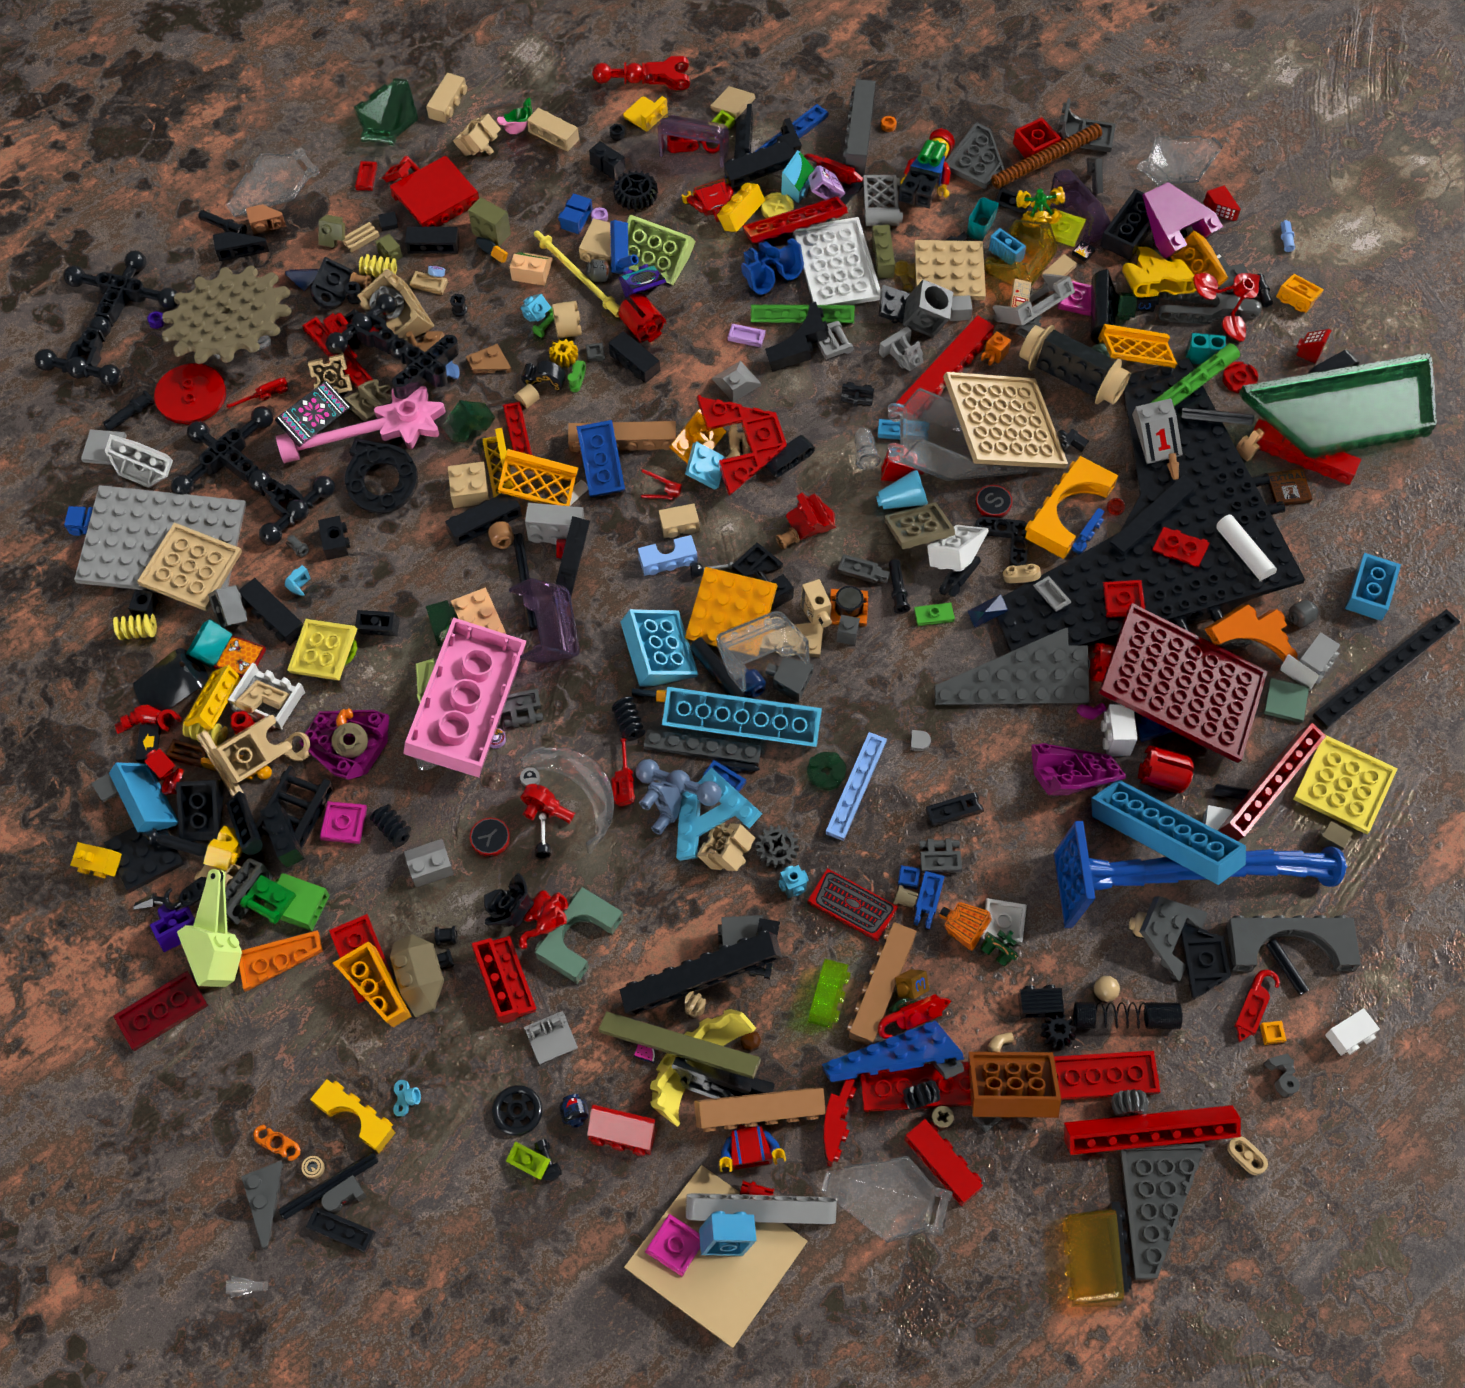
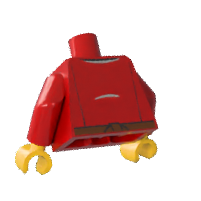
[681,178,734,222]

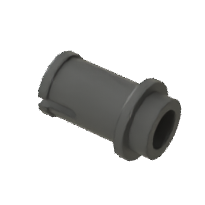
[286,535,309,557]

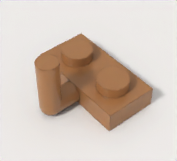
[406,331,444,352]

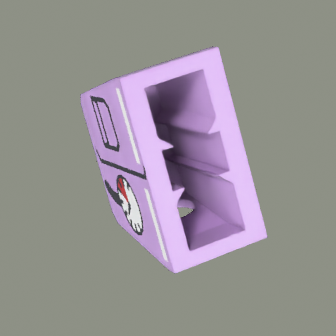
[808,165,845,200]

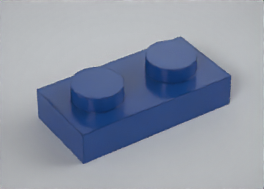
[703,760,746,792]

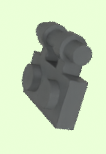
[503,689,544,728]
[919,838,962,873]

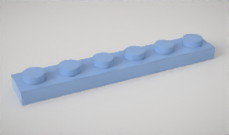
[826,732,887,841]

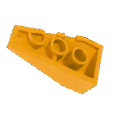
[1170,231,1228,287]

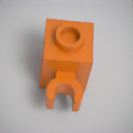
[981,332,1011,366]

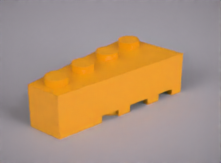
[333,941,412,1028]

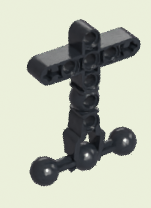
[325,293,459,399]

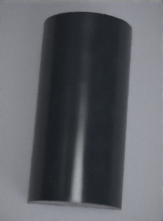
[1090,269,1116,344]

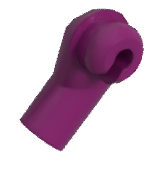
[1077,703,1107,720]

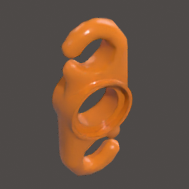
[253,1125,301,1161]

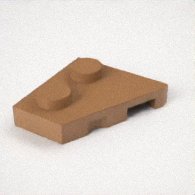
[466,344,512,373]

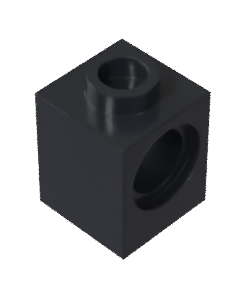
[128,589,158,619]

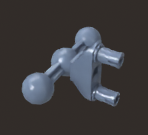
[635,759,722,835]

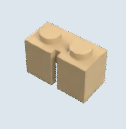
[659,504,700,538]

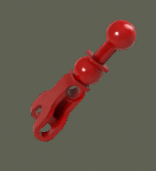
[592,56,690,91]

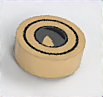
[302,1156,325,1179]

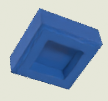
[897,865,921,889]

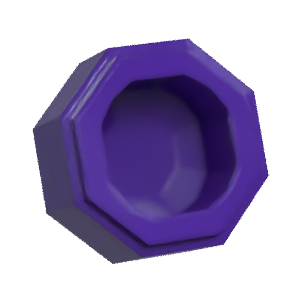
[147,311,165,329]

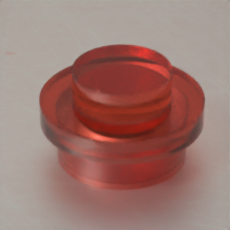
[1106,498,1125,516]

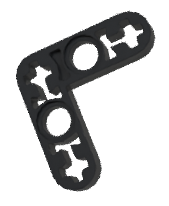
[975,517,1028,566]

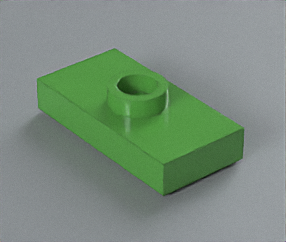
[914,603,955,626]

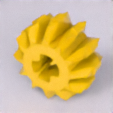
[549,339,578,368]

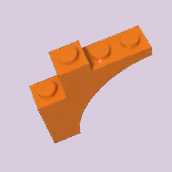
[1204,604,1299,663]

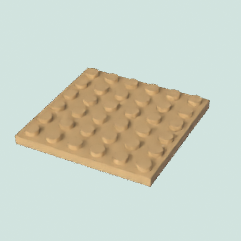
[943,372,1068,468]

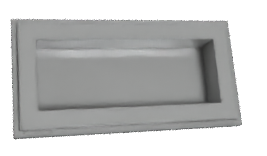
[1033,576,1071,612]

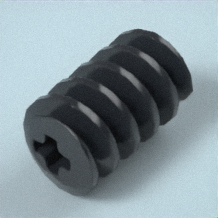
[612,697,646,741]
[369,804,411,848]

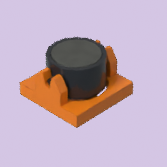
[830,586,868,626]

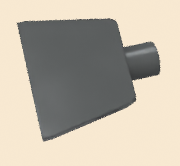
[765,657,814,702]

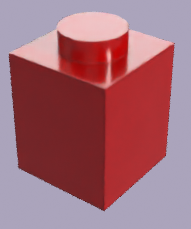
[144,748,177,781]

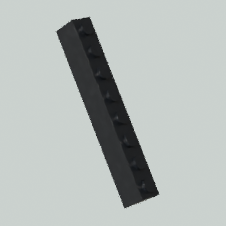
[619,930,783,1016]

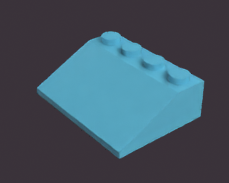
[620,609,699,686]

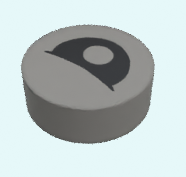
[520,768,540,787]

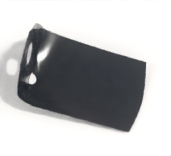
[133,648,208,711]

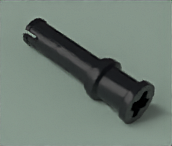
[198,210,247,234]
[102,390,155,431]
[889,559,910,614]

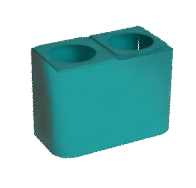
[967,198,999,241]
[1185,333,1226,365]
[186,619,232,668]

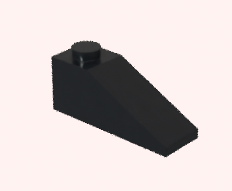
[213,232,270,261]

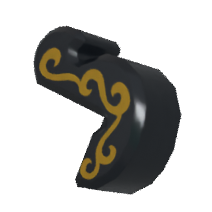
[521,361,566,391]

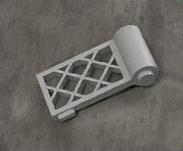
[863,175,903,226]

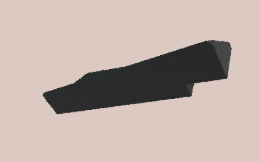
[672,1057,775,1099]

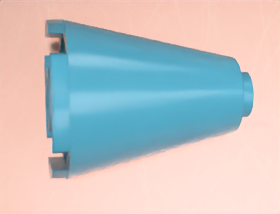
[876,470,928,509]

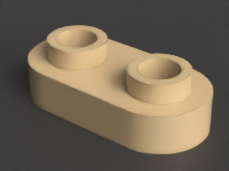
[1003,564,1041,583]
[1228,1136,1268,1175]

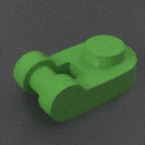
[567,360,586,392]

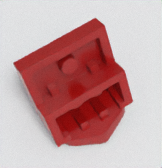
[786,492,836,540]

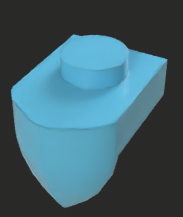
[284,565,311,596]

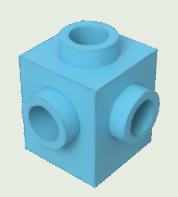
[520,294,551,322]
[778,865,809,898]

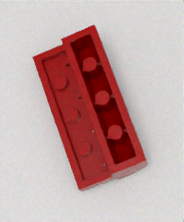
[471,936,537,1023]

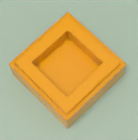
[1260,1021,1287,1045]

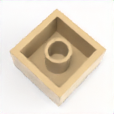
[448,462,489,508]

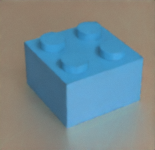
[699,1211,756,1256]

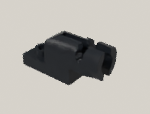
[776,118,802,156]

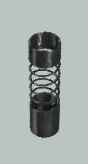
[1073,1001,1183,1030]

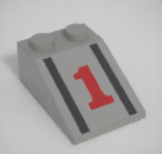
[1132,398,1183,464]

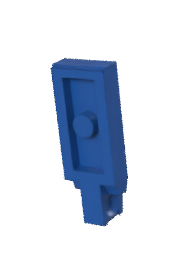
[1071,508,1105,555]

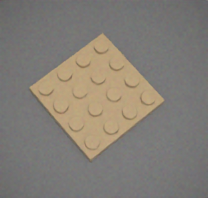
[914,240,986,300]
[137,523,242,611]

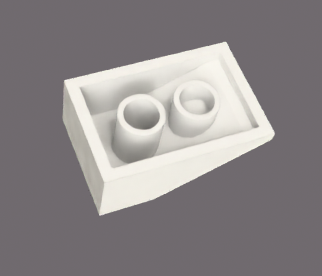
[927,525,988,571]

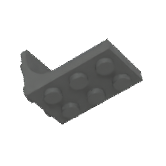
[1057,98,1116,152]

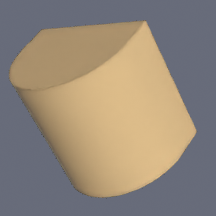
[514,384,540,409]

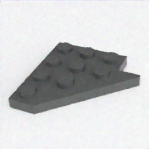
[945,122,1005,189]

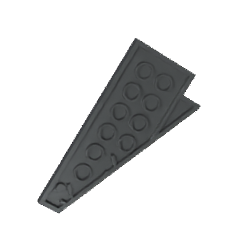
[934,628,1089,705]

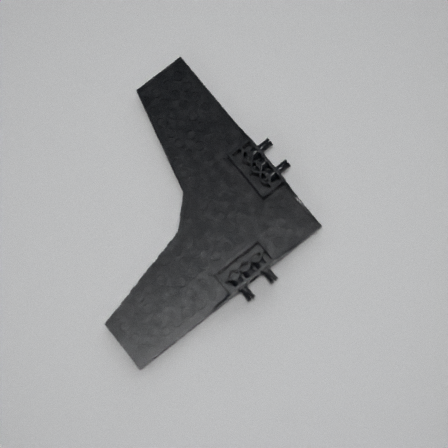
[996,358,1305,652]

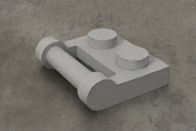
[816,321,854,359]

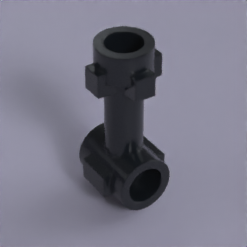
[534,1139,562,1182]

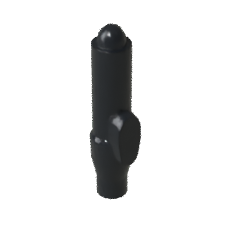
[721,761,760,773]

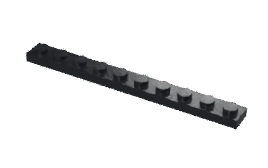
[1312,609,1460,730]

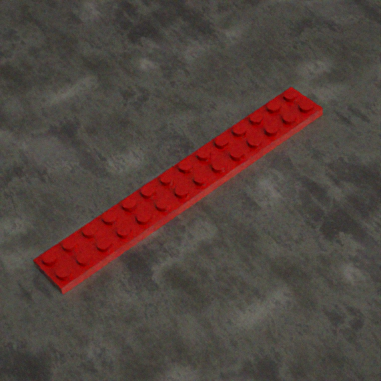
[860,1051,1161,1112]

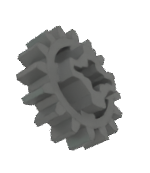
[756,825,799,869]

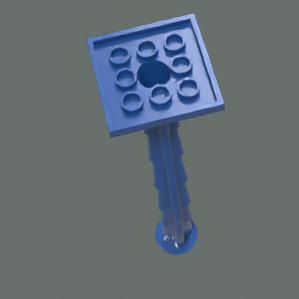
[1054,821,1347,928]

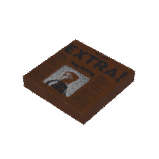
[1266,469,1312,505]

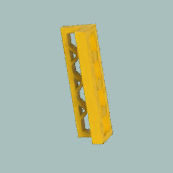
[482,428,514,497]
[184,665,241,732]

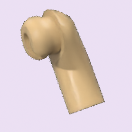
[988,1032,1014,1052]

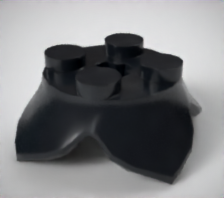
[484,873,534,927]

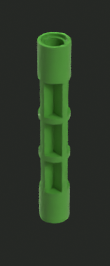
[1151,343,1240,407]

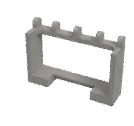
[993,274,1075,326]

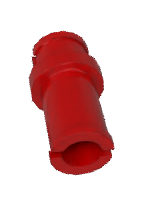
[740,1180,774,1195]

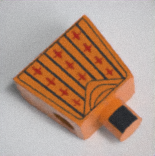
[939,902,992,951]

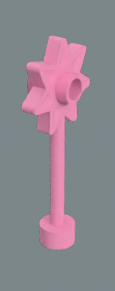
[276,386,446,464]

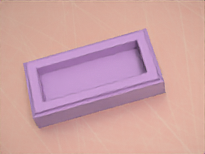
[728,324,765,348]

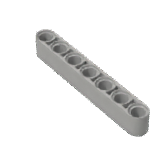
[685,1193,837,1224]

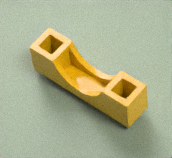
[310,1079,395,1154]

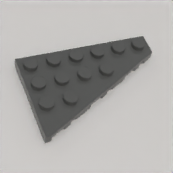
[1119,1144,1205,1280]

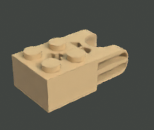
[212,715,292,783]

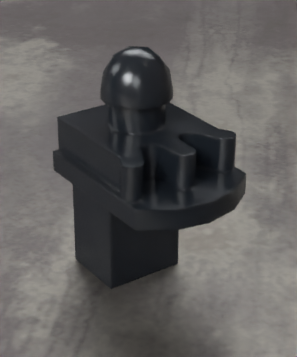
[1057,429,1089,453]

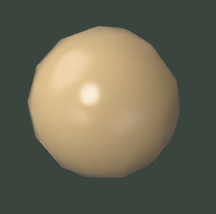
[1093,976,1120,1002]

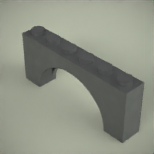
[1226,915,1361,971]

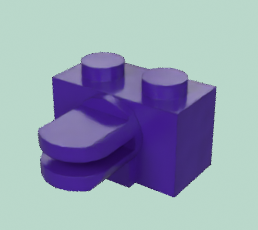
[150,904,195,952]

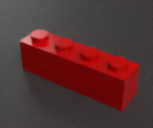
[904,1119,983,1207]

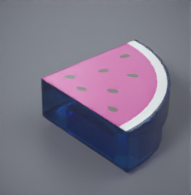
[634,1044,655,1063]

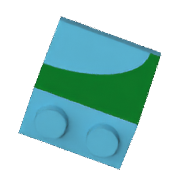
[781,150,815,203]

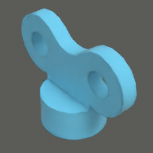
[393,1080,421,1117]

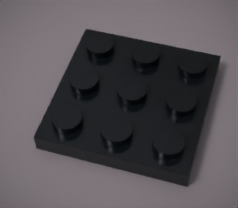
[104,827,185,893]

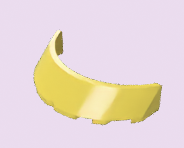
[650,1009,756,1127]

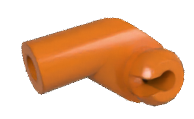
[336,708,353,735]

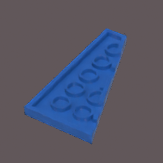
[822,1021,964,1082]

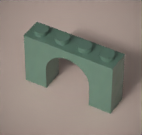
[535,887,624,984]

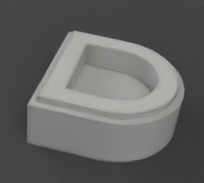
[911,730,931,751]

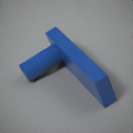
[610,220,639,274]

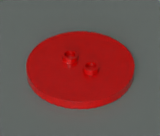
[154,363,226,425]

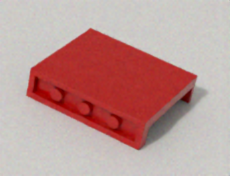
[390,155,479,227]

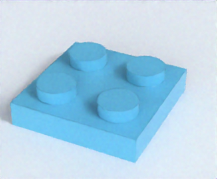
[685,441,726,490]

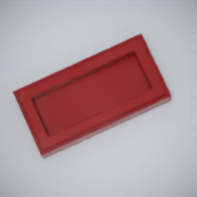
[355,161,377,191]

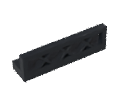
[734,103,754,159]

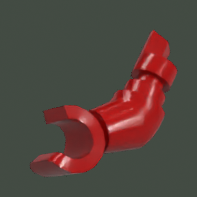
[115,705,183,734]

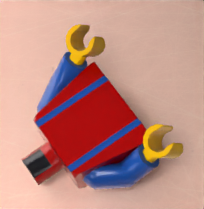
[719,1123,786,1172]

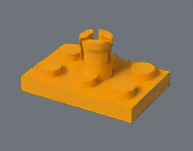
[669,408,727,464]

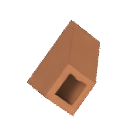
[246,204,286,234]

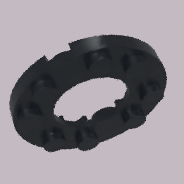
[345,444,418,514]

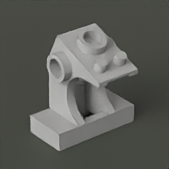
[879,326,924,371]

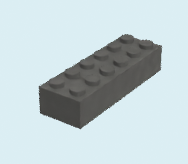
[843,79,876,178]

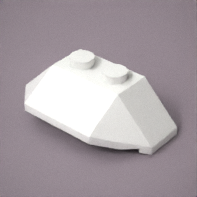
[105,434,173,488]

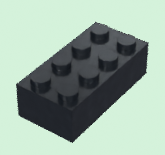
[1100,189,1152,260]

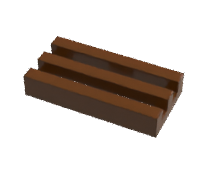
[166,739,207,768]

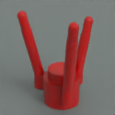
[641,469,682,500]

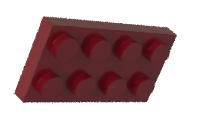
[113,970,209,1051]

